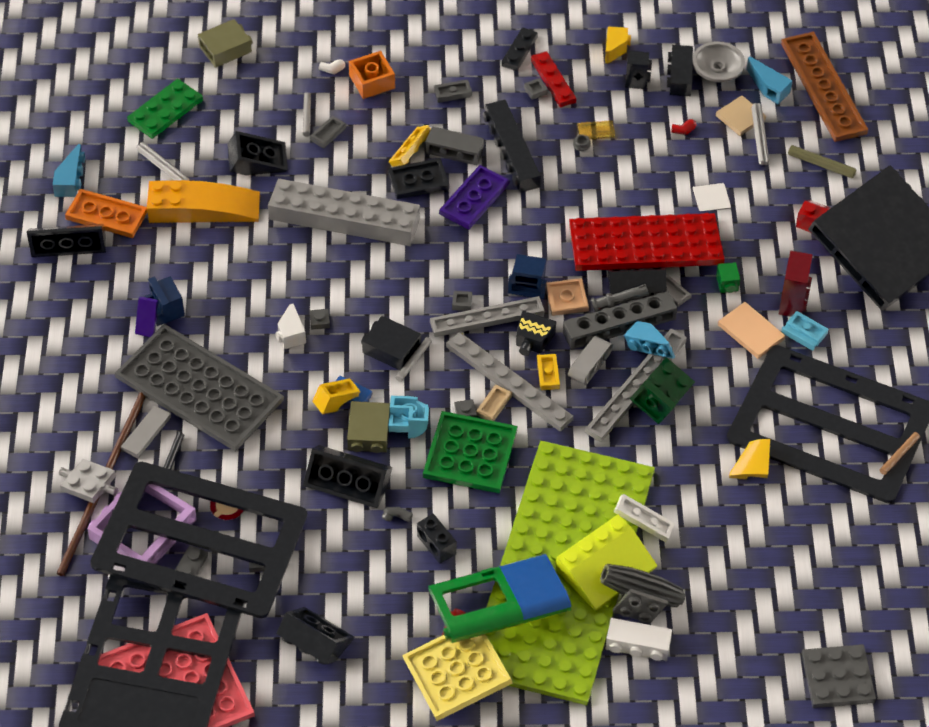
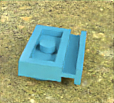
[781,311,829,351]

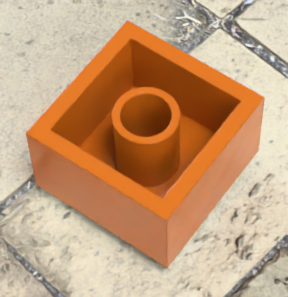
[349,51,395,99]

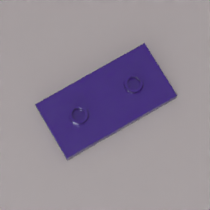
[439,165,510,230]

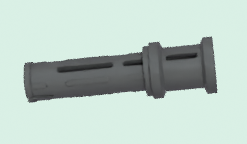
[591,284,649,312]

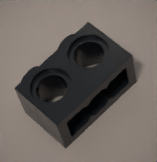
[417,513,457,564]

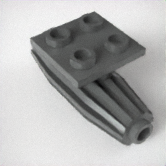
[600,564,685,624]

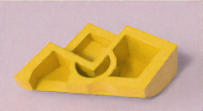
[729,439,770,479]

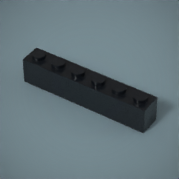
[483,100,541,193]

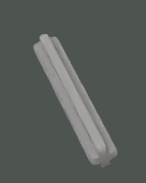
[751,103,769,165]
[137,142,190,181]

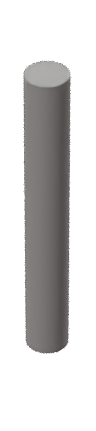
[302,92,311,137]
[395,337,432,382]

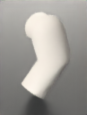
[319,59,345,74]

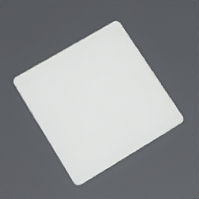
[693,183,731,211]

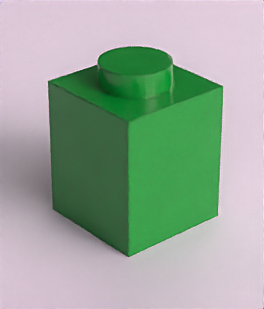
[716,262,740,293]

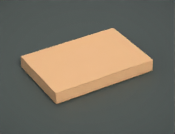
[718,302,785,359]

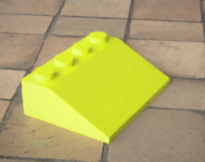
[556,514,657,611]

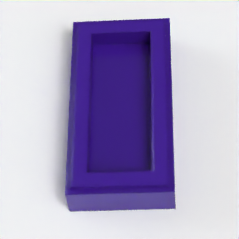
[135,296,158,337]

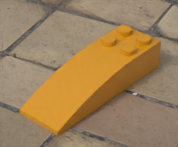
[147,180,260,223]

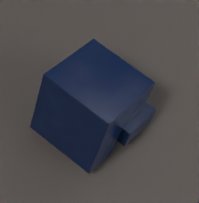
[508,254,547,299]
[144,276,185,326]

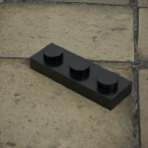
[501,27,538,71]

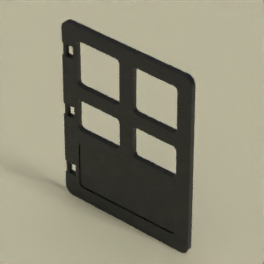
[59,570,245,727]

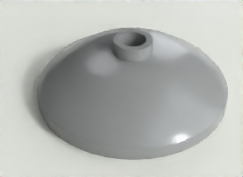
[693,42,745,82]

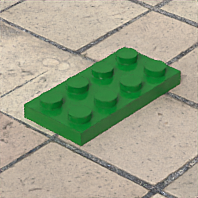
[127,78,203,139]

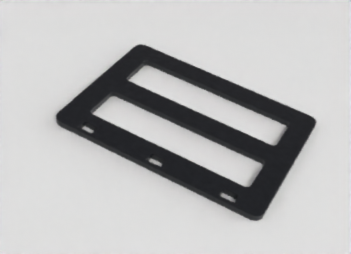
[727,345,929,503]
[90,462,307,618]

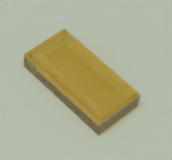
[577,120,615,140]

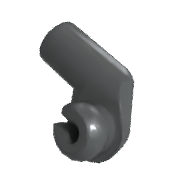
[382,507,413,522]

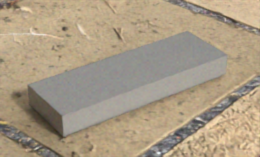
[121,406,171,458]

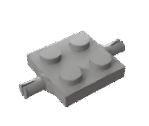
[59,459,119,503]

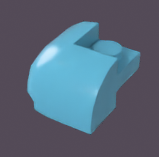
[389,396,429,439]

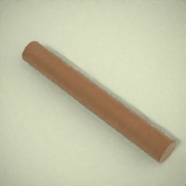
[880,432,920,475]

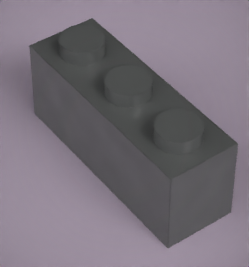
[426,126,484,166]

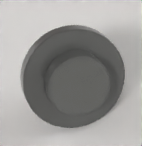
[573,134,591,151]

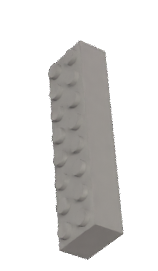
[268,178,420,246]

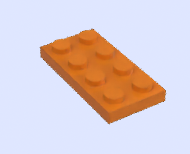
[65,189,147,238]

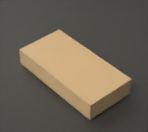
[476,384,512,421]

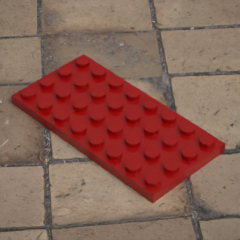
[569,213,725,271]

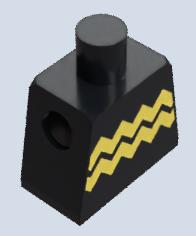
[516,311,557,356]

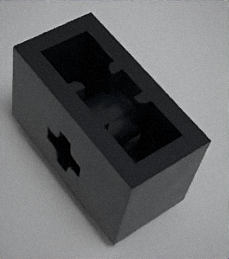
[625,51,652,89]

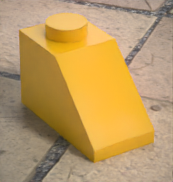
[605,26,631,64]

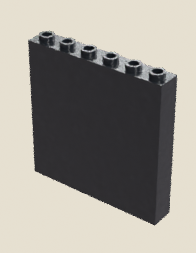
[808,165,929,312]

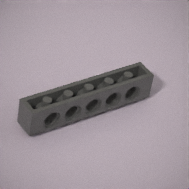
[563,291,677,350]

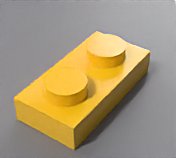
[537,354,560,390]

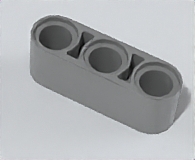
[568,336,613,385]

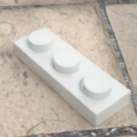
[614,494,675,542]

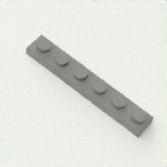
[430,296,544,337]

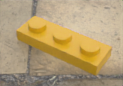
[389,125,431,167]

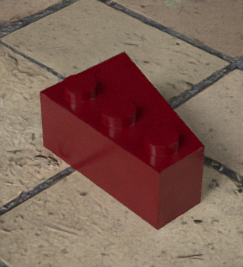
[778,250,813,317]

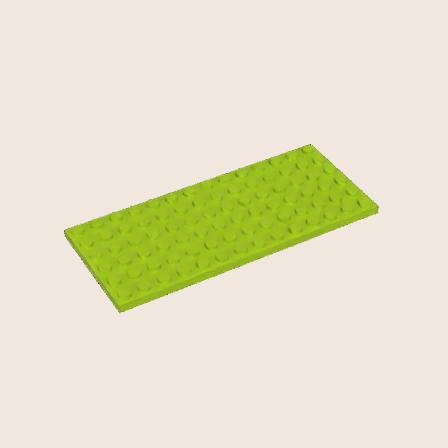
[486,440,655,705]

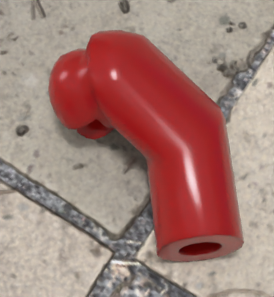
[671,119,697,135]

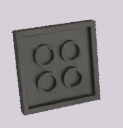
[801,644,876,708]

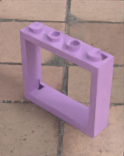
[87,484,197,564]

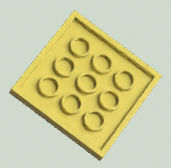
[402,634,513,721]

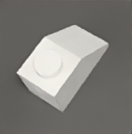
[276,304,306,349]

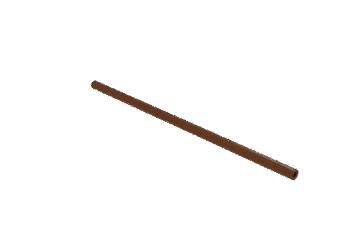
[56,392,146,576]

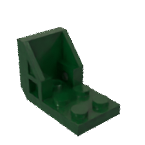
[630,357,695,424]

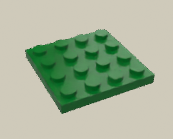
[423,411,518,493]

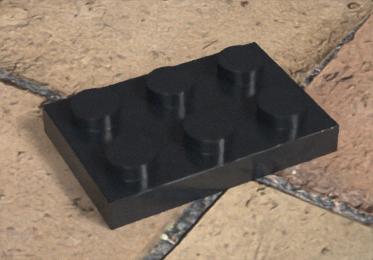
[388,158,450,199]

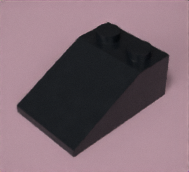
[227,131,288,175]

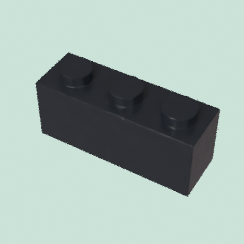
[667,45,693,96]

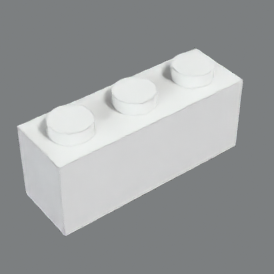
[605,618,672,661]

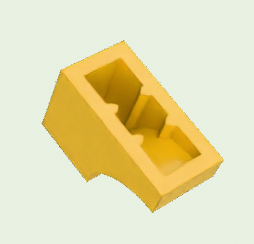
[312,378,360,414]

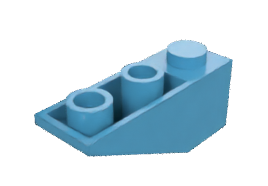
[746,56,792,104]
[53,144,85,197]
[624,321,675,359]

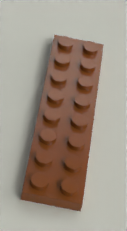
[781,31,868,142]

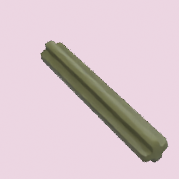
[788,145,857,178]

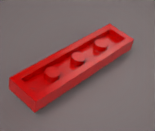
[531,51,576,108]

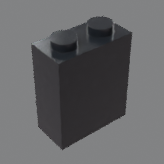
[361,316,421,370]

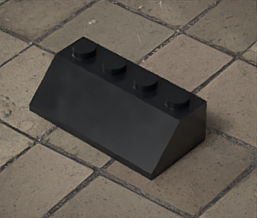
[27,224,106,257]
[303,445,393,508]

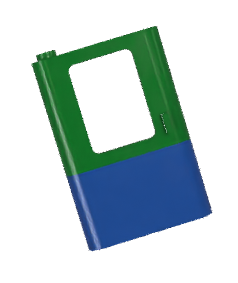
[428,554,571,643]

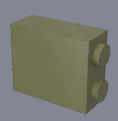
[198,19,253,68]
[347,401,390,453]

